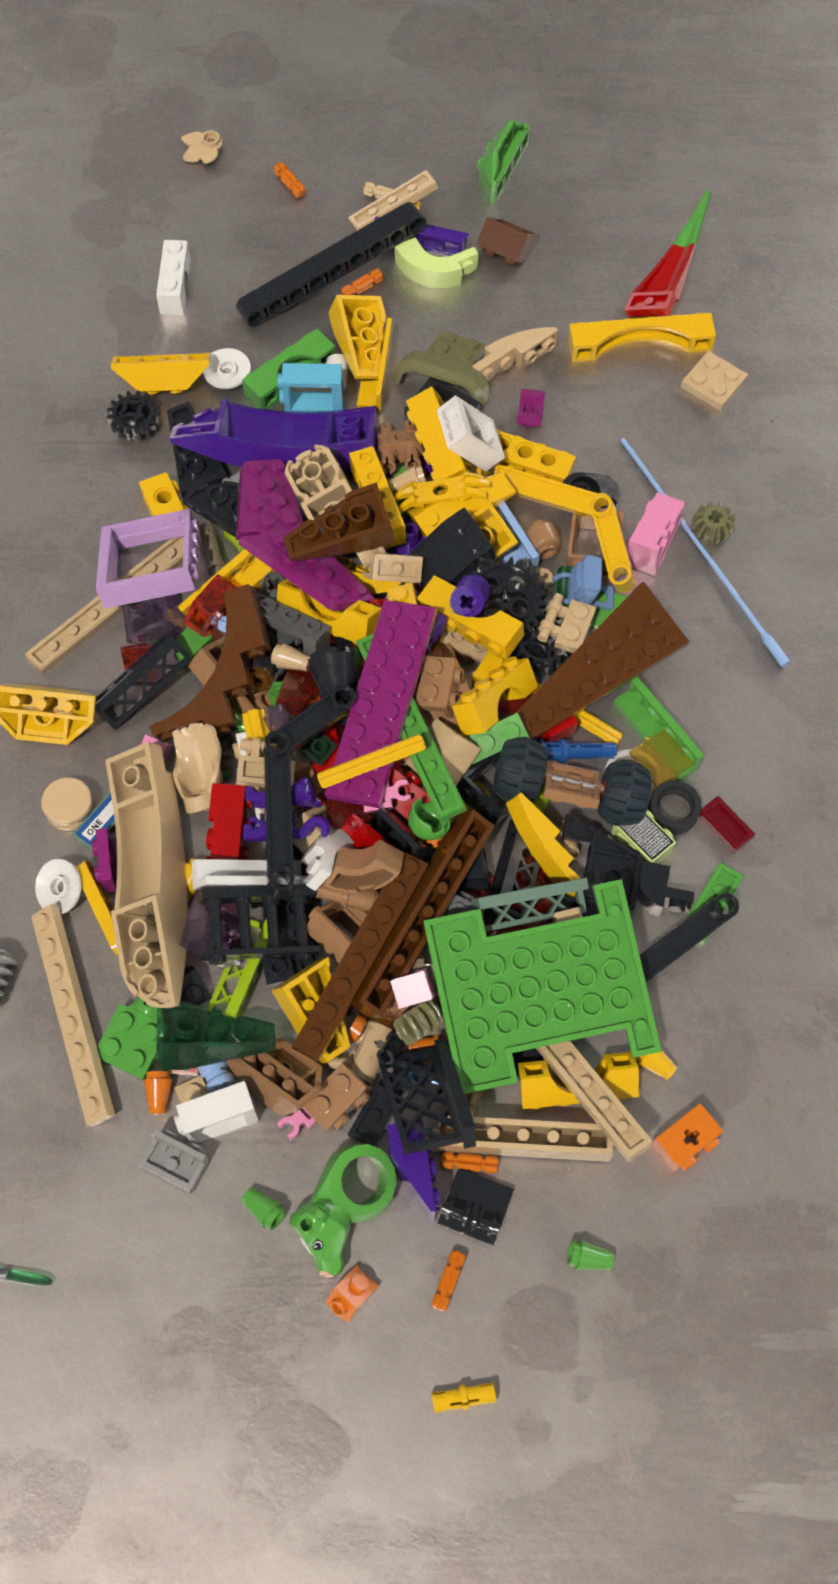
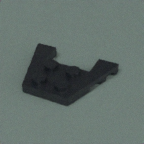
[548,814,643,921]

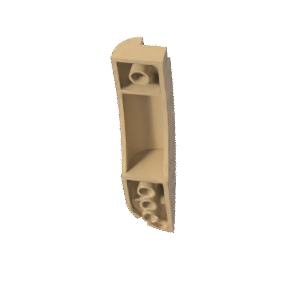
[105,742,188,1008]

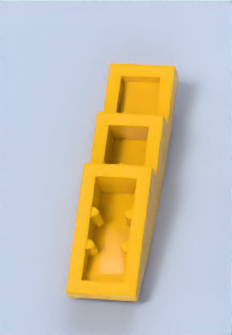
[506,793,581,898]

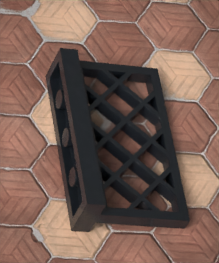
[378,1038,476,1155]

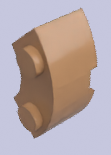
[323,839,404,893]

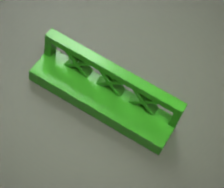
[613,676,704,781]

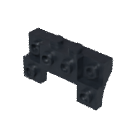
[251,902,320,988]

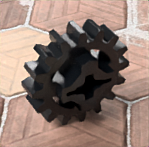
[107,390,161,441]

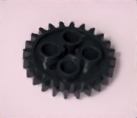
[471,557,548,634]

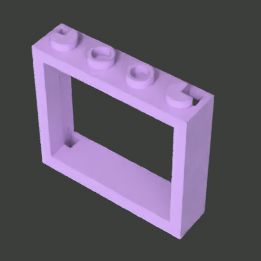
[96,509,200,609]

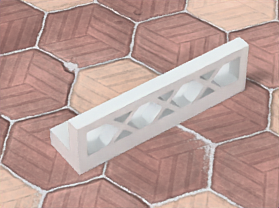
[192,859,308,890]

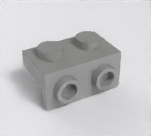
[138,1129,209,1193]

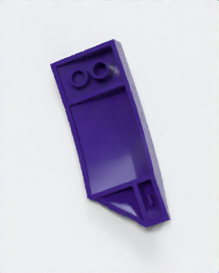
[170,398,378,473]

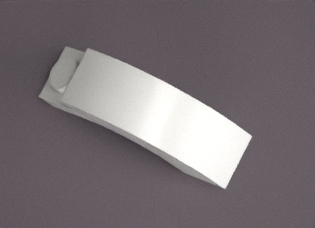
[301,829,356,891]

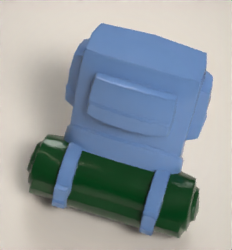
[553,555,614,620]

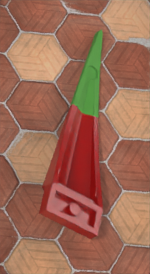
[624,189,711,317]

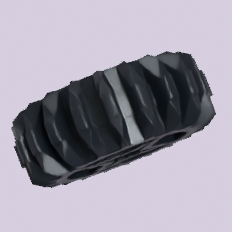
[510,611,573,679]

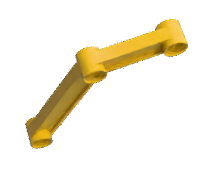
[476,464,636,593]

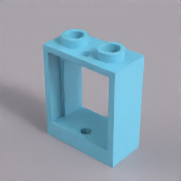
[278,363,344,412]

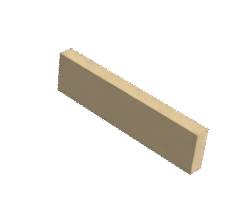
[348,170,439,231]

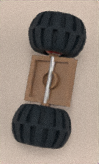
[493,737,652,827]

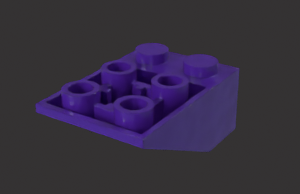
[387,1120,441,1222]

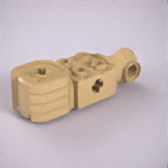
[285,445,387,569]

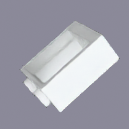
[437,395,505,471]
[174,1081,259,1145]

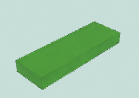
[685,862,744,945]

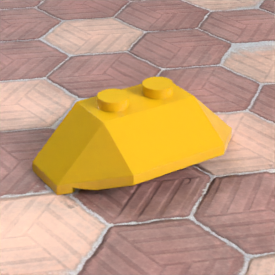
[111,353,211,394]
[0,684,96,745]

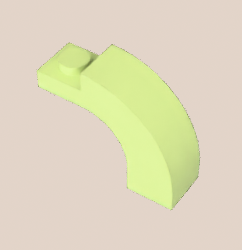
[395,237,478,288]

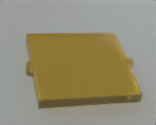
[629,729,693,787]

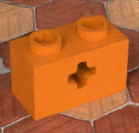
[653,1103,723,1173]

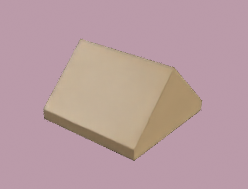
[406,718,481,786]

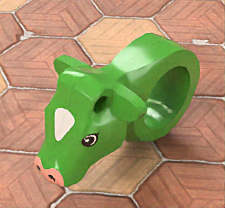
[289,1143,397,1278]

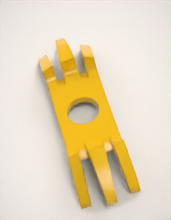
[393,472,490,513]

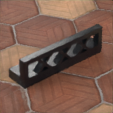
[95,632,193,730]
[483,819,540,920]

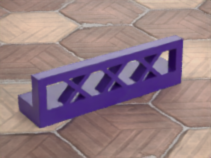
[374,216,469,256]

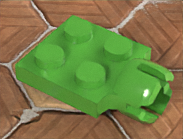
[97,996,172,1080]

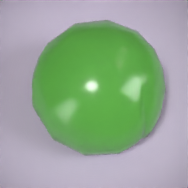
[408,798,450,840]

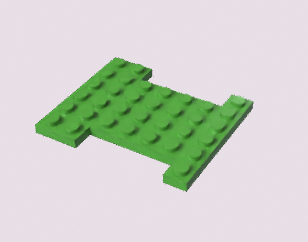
[423,879,662,1094]

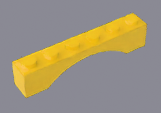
[568,313,716,362]

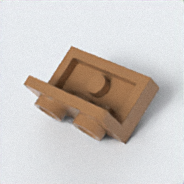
[415,656,464,718]
[303,1063,373,1131]

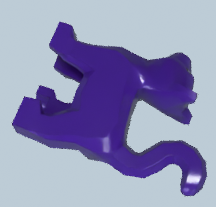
[243,778,330,842]

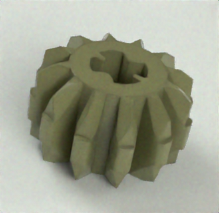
[692,501,735,546]
[393,1000,444,1045]

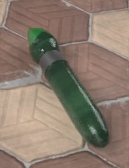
[0,1268,52,1287]

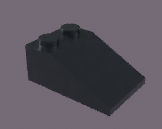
[409,507,496,589]
[377,808,438,863]

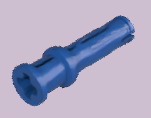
[536,739,617,763]

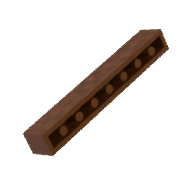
[351,810,494,1018]

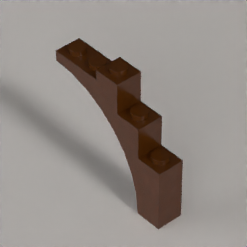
[150,584,272,741]

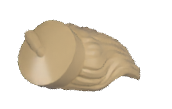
[172,723,223,814]

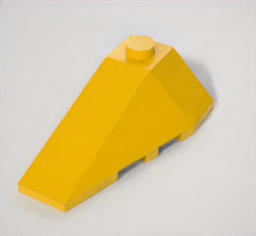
[406,472,516,538]

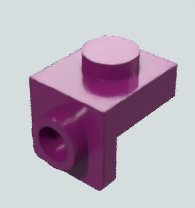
[517,389,545,428]

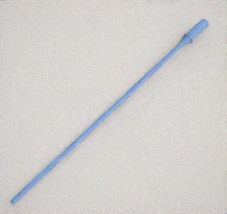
[620,438,790,668]

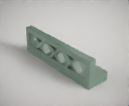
[471,878,589,932]

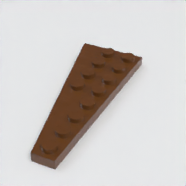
[516,582,689,740]

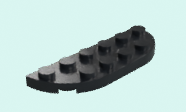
[182,481,304,538]

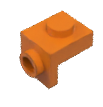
[326,1265,379,1323]

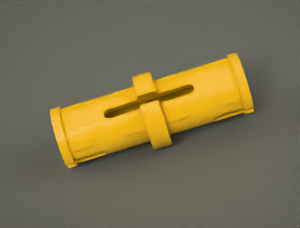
[431,1382,496,1414]

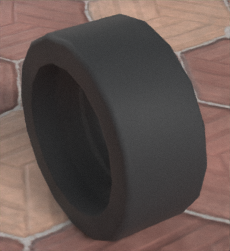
[648,780,702,835]

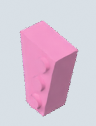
[627,492,685,576]

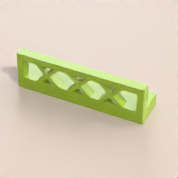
[204,919,269,1033]

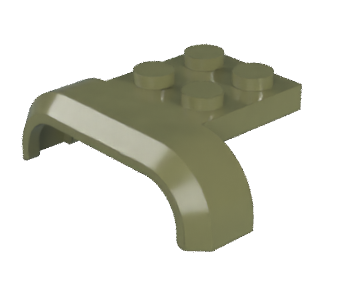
[393,331,489,408]

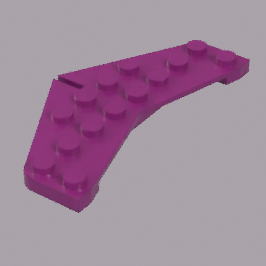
[235,459,374,611]

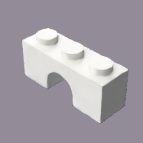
[156,240,191,315]

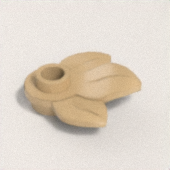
[181,130,223,164]

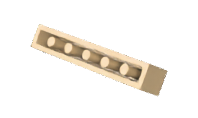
[432,1115,613,1162]

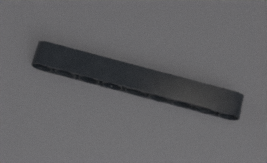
[236,202,426,327]

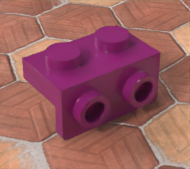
[92,828,117,893]

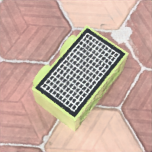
[611,810,676,864]

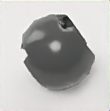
[259,572,286,601]

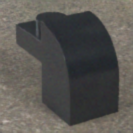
[637,861,695,916]

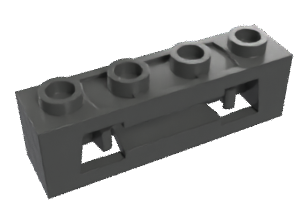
[256,591,331,656]

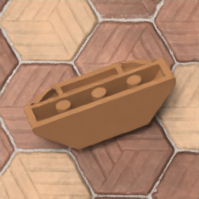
[219,1033,323,1116]

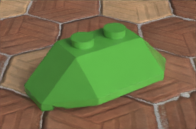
[476,119,530,205]

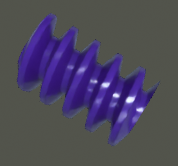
[450,574,491,617]

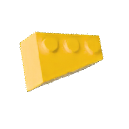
[271,957,350,1064]

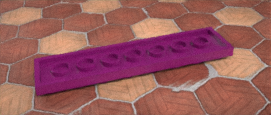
[325,600,437,808]

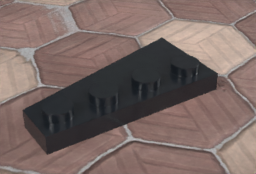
[167,402,227,498]

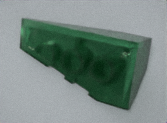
[156,1002,276,1070]

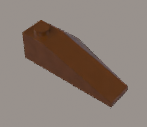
[283,483,395,562]

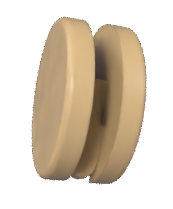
[41,777,95,831]

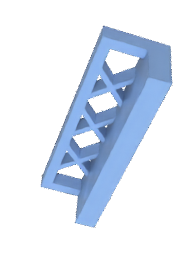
[495,502,539,582]

